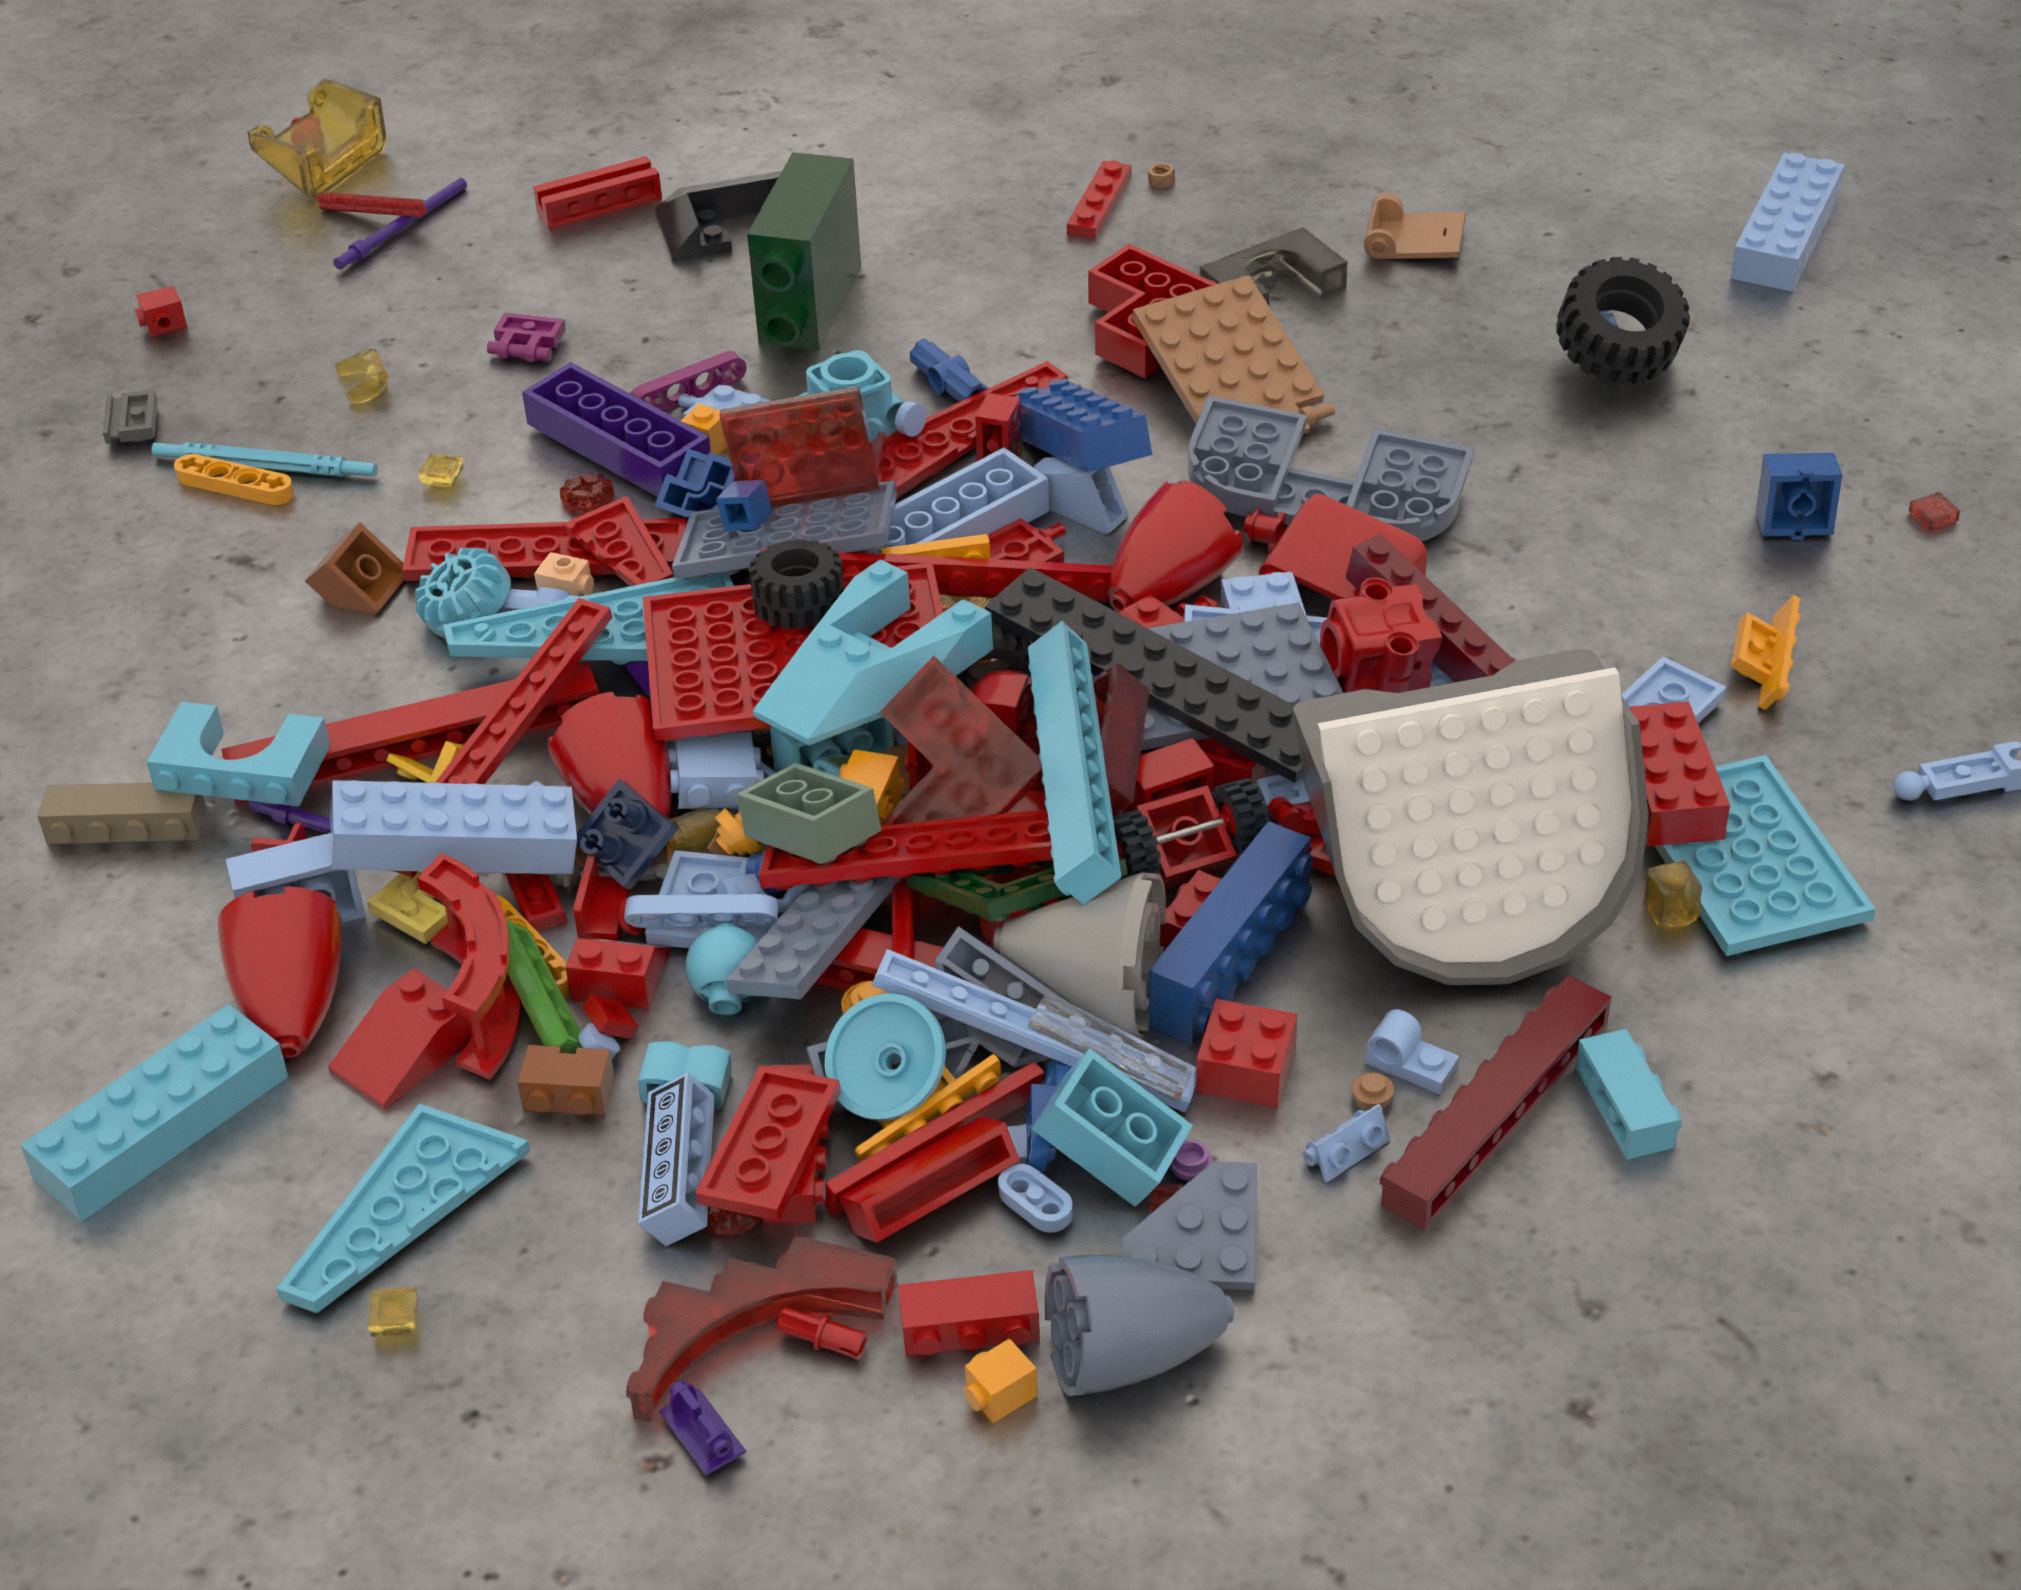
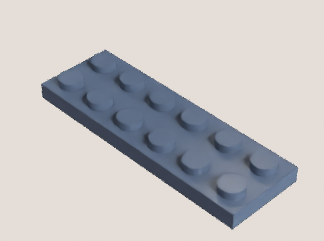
[725,876,902,999]

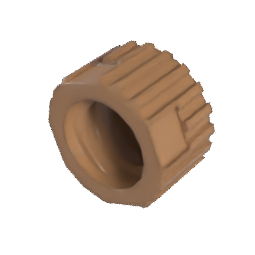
[1148,163,1176,188]

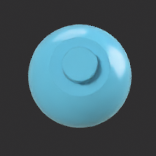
[685,923,759,1015]

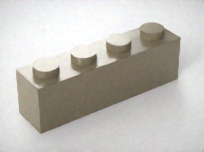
[38,782,207,844]

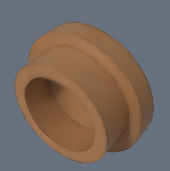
[1351,1072,1394,1111]

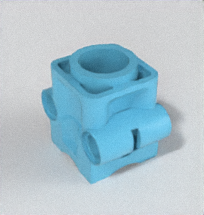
[792,350,905,461]

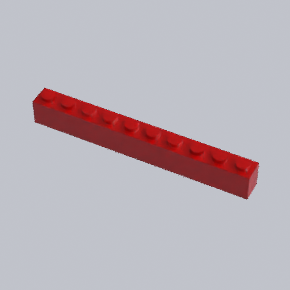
[221,662,599,805]

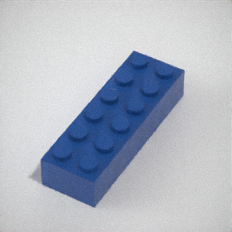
[1014,379,1153,473]
[1149,821,1314,1046]

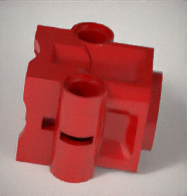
[1320,578,1442,693]

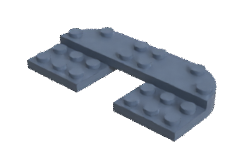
[1187,396,1475,541]

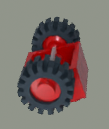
[1113,778,1271,890]

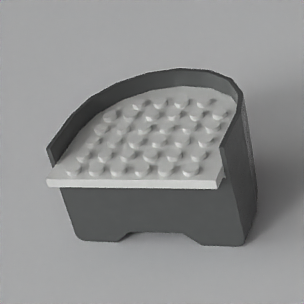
[1293,649,1648,985]

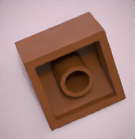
[305,522,404,615]

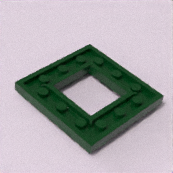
[906,857,1127,922]

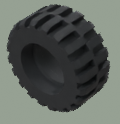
[1556,257,1690,385]

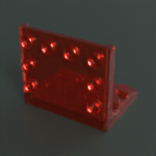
[719,386,887,507]

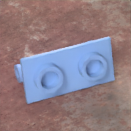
[1302,1104,1390,1183]

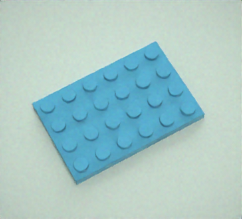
[1655,755,1876,956]

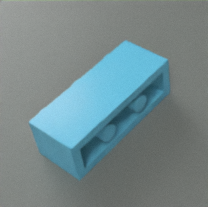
[1576,1029,1682,1160]

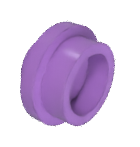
[1170,1140,1213,1181]

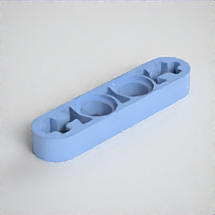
[624,894,779,928]

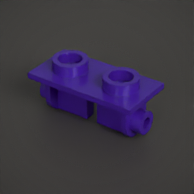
[659,1381,746,1475]

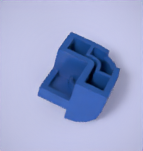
[655,449,748,520]

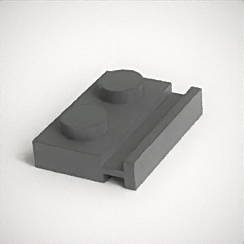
[103,390,158,444]

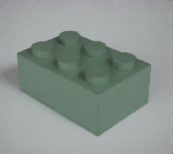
[736,763,881,864]

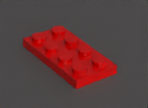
[695,1065,841,1221]

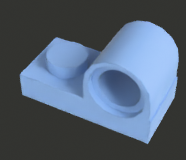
[1365,1009,1460,1094]

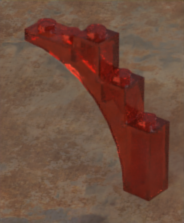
[626,1236,898,1423]

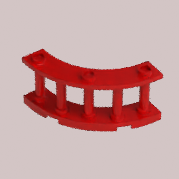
[417,853,522,1080]

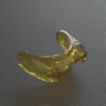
[335,349,389,403]

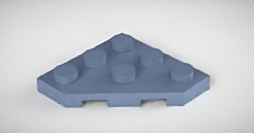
[1122,1161,1257,1291]

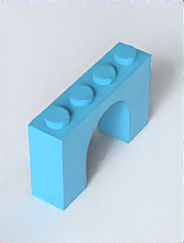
[147,702,331,806]

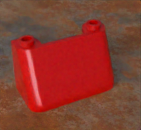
[1258,494,1427,600]

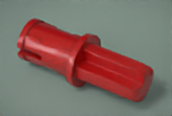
[777,1307,868,1360]

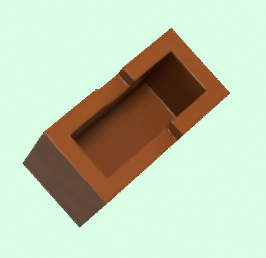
[517,1045,615,1115]

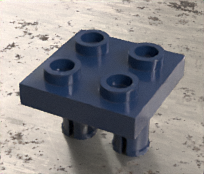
[576,779,678,890]

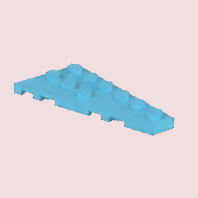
[276,1103,530,1313]

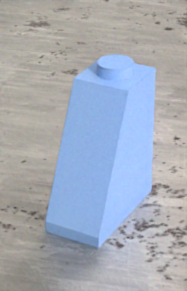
[1033,457,1129,534]

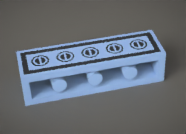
[638,1072,715,1246]

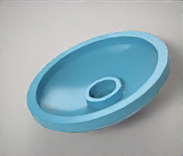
[825,993,946,1121]

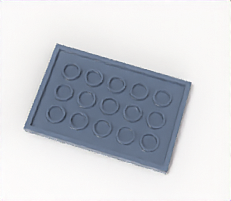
[672,480,897,581]
[1098,602,1343,753]

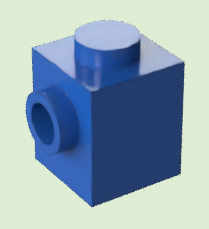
[716,480,772,531]

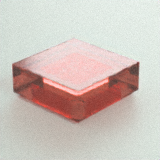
[1909,492,1961,530]

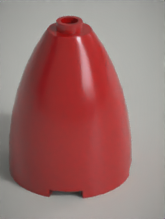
[1108,480,1243,613]
[548,692,672,818]
[218,887,342,1058]

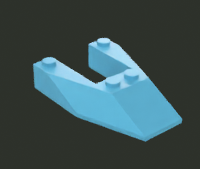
[753,560,993,745]

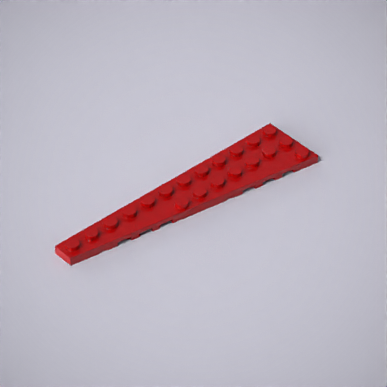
[768,361,1068,500]

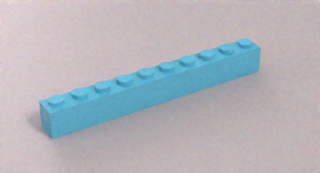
[1028,621,1122,905]

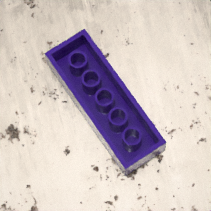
[522,362,711,497]

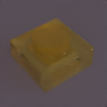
[418,453,464,487]
[368,1286,418,1337]

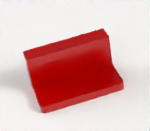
[573,856,632,941]

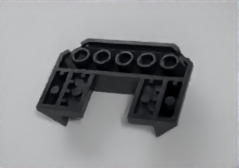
[655,171,782,262]

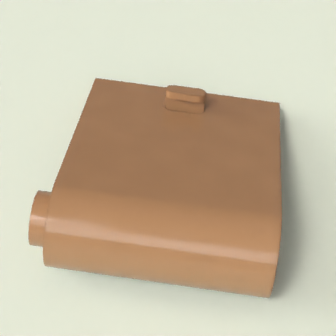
[1364,192,1466,259]

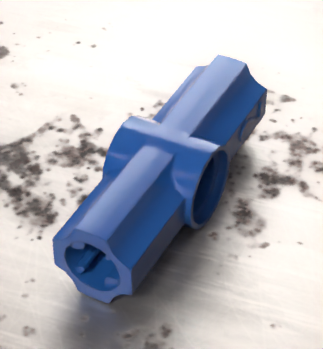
[909,338,988,402]

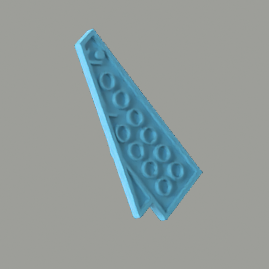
[443,572,733,665]

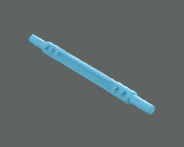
[152,442,378,477]

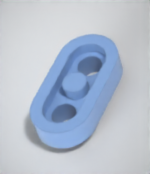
[998,1164,1073,1232]

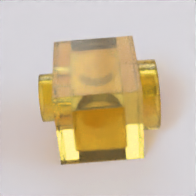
[1643,860,1703,929]

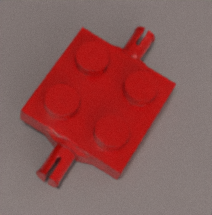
[988,518,1066,563]

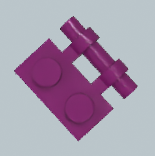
[487,313,566,362]

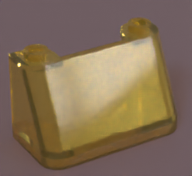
[247,78,386,199]

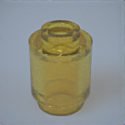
[667,807,721,852]

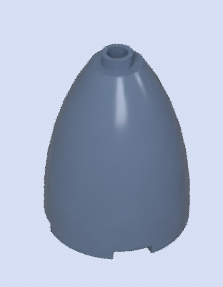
[1044,1255,1234,1396]

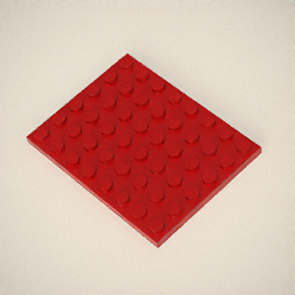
[643,562,960,741]

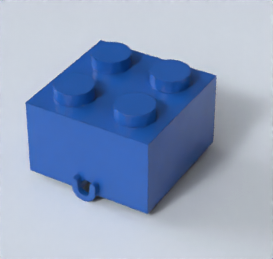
[1755,453,1843,540]

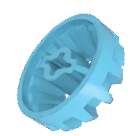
[415,548,511,637]

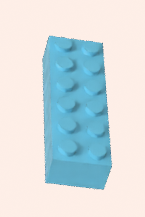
[20,1004,288,1222]

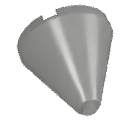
[994,872,1166,1040]

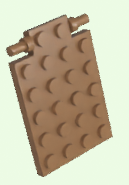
[1132,275,1335,435]

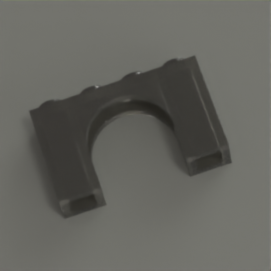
[1200,227,1348,305]

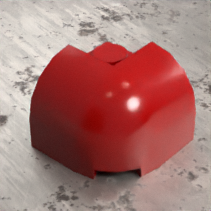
[961,670,1034,741]

